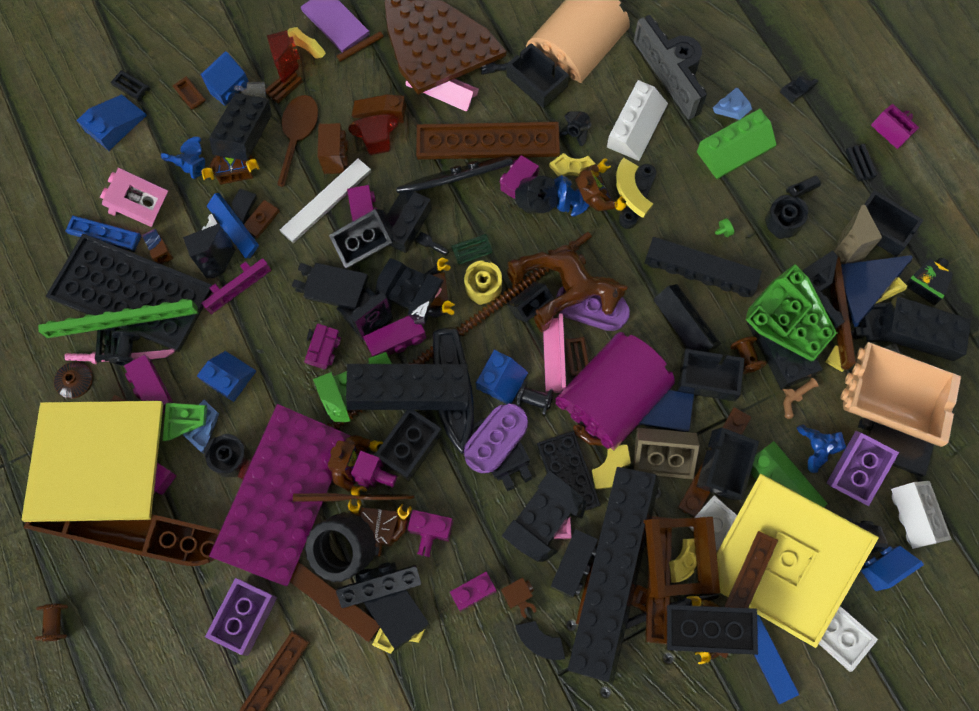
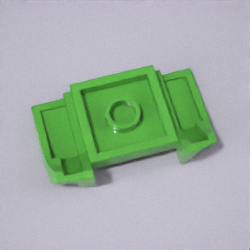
[313,352,391,422]

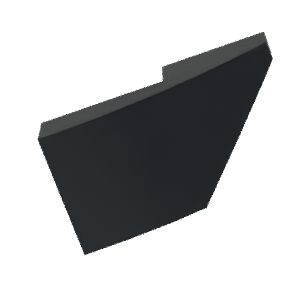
[780,76,818,103]
[232,188,257,225]

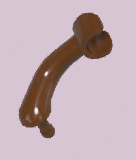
[573,424,603,446]

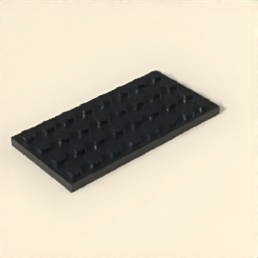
[45,234,212,352]

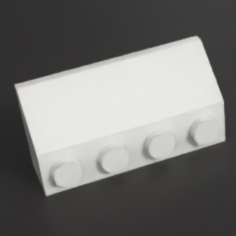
[607,80,668,161]

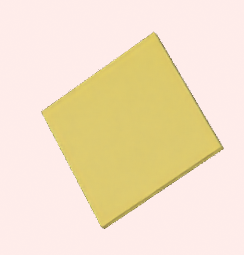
[22,401,163,522]
[717,473,879,648]

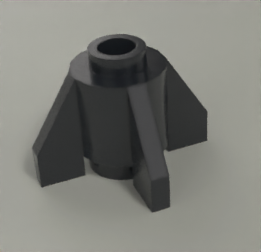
[559,111,592,146]

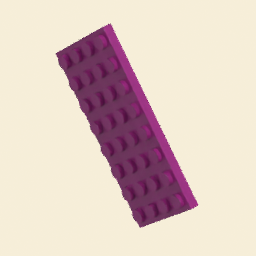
[209,404,350,587]

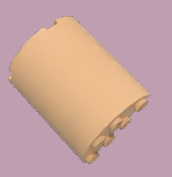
[526,0,630,83]
[840,342,961,447]

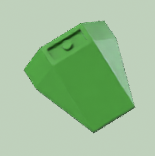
[746,264,837,361]

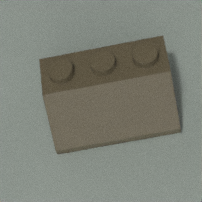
[834,205,882,264]
[634,428,699,479]

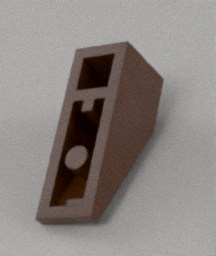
[352,94,406,123]

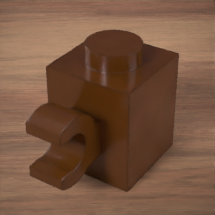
[501,577,536,618]

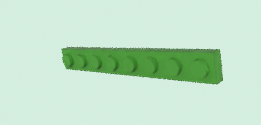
[38,299,198,338]

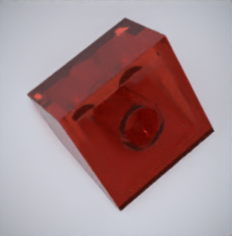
[267,30,300,84]

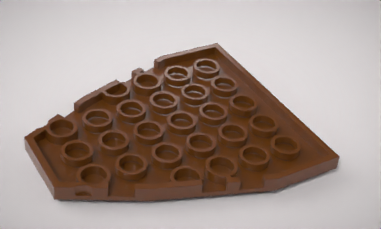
[384,0,507,94]

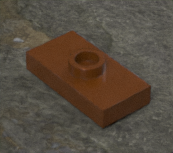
[244,200,280,239]

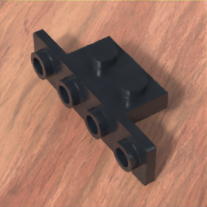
[336,562,421,608]

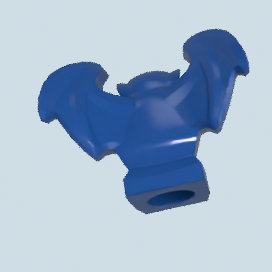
[161,137,205,179]
[554,175,589,217]
[797,425,846,473]

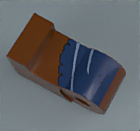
[142,228,174,265]

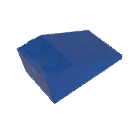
[76,94,147,151]

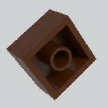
[318,123,349,174]

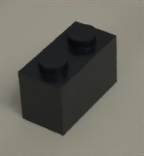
[507,281,554,323]

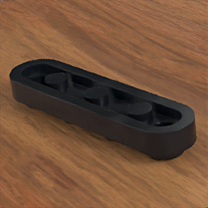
[619,164,656,229]

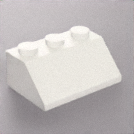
[891,481,952,549]

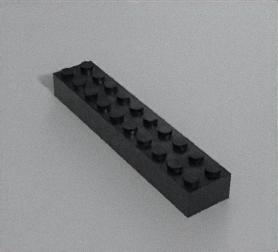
[567,467,660,684]

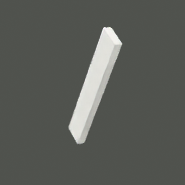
[280,159,371,244]

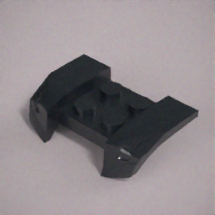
[375,258,444,324]
[502,470,587,562]

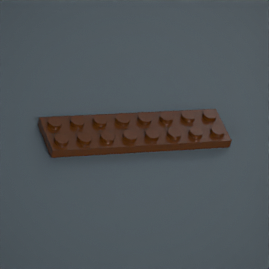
[416,122,560,160]

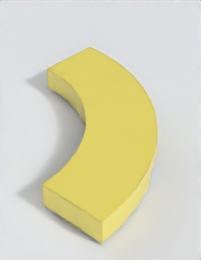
[616,158,653,218]

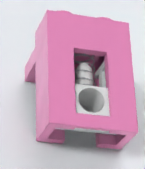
[100,168,168,227]

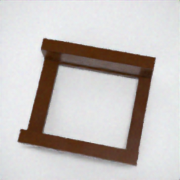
[643,517,720,598]

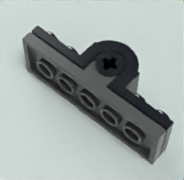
[634,15,707,120]

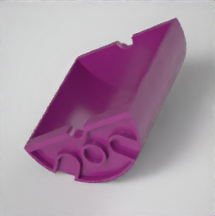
[555,332,675,451]

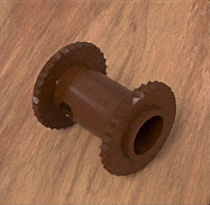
[731,336,766,374]
[35,603,68,642]

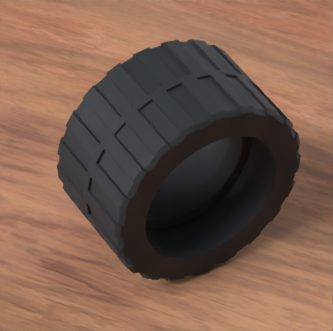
[305,512,376,582]

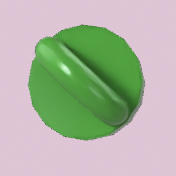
[715,218,734,238]

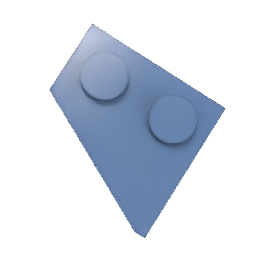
[713,88,752,120]
[184,400,219,454]

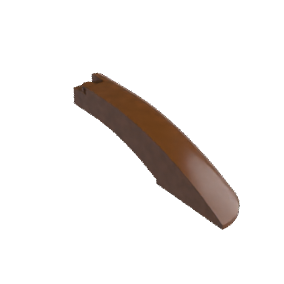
[24,514,220,566]

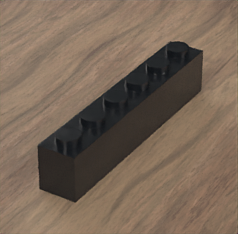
[644,237,762,298]

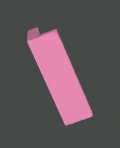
[406,79,479,111]
[543,313,566,393]

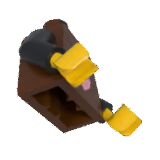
[425,258,455,318]

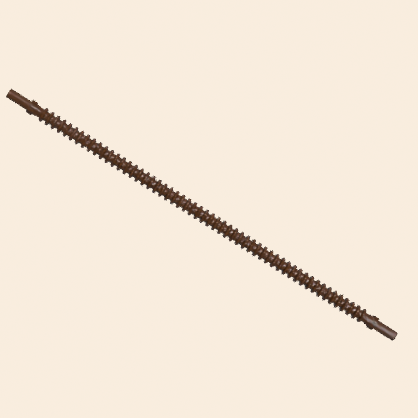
[327,231,592,430]

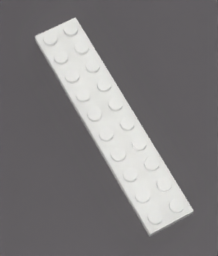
[689,495,878,672]

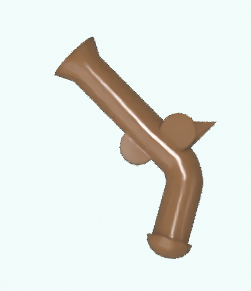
[782,377,818,419]

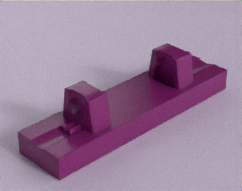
[202,258,271,314]

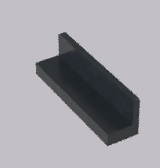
[654,284,721,352]

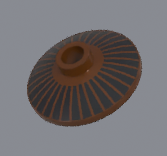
[54,362,93,399]

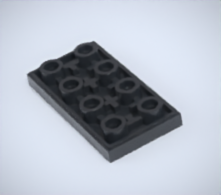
[537,431,601,516]

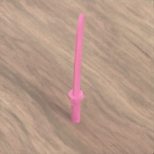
[65,349,175,364]

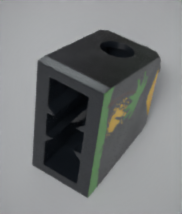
[905,258,953,306]

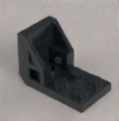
[802,251,845,331]
[336,287,393,341]

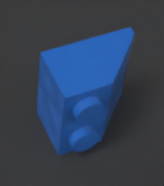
[200,51,249,106]
[476,350,528,405]
[197,351,256,402]
[860,545,924,591]

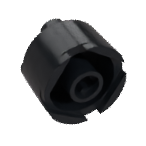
[515,176,558,214]
[765,195,808,239]
[204,434,250,478]

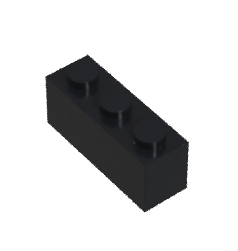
[550,529,598,598]

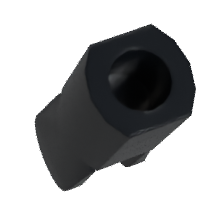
[786,175,821,198]

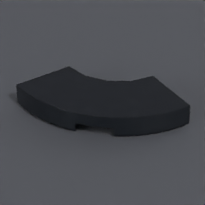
[515,621,565,660]

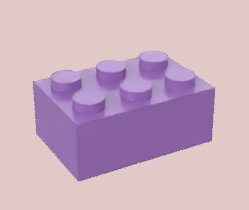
[827,431,899,506]
[205,578,277,656]

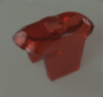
[348,114,399,155]

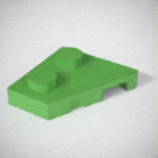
[163,403,207,441]

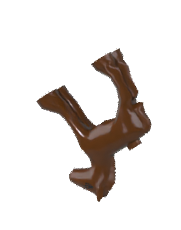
[507,245,628,333]

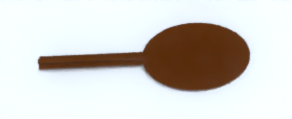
[277,95,318,187]
[293,493,415,502]

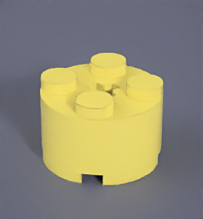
[464,261,502,305]

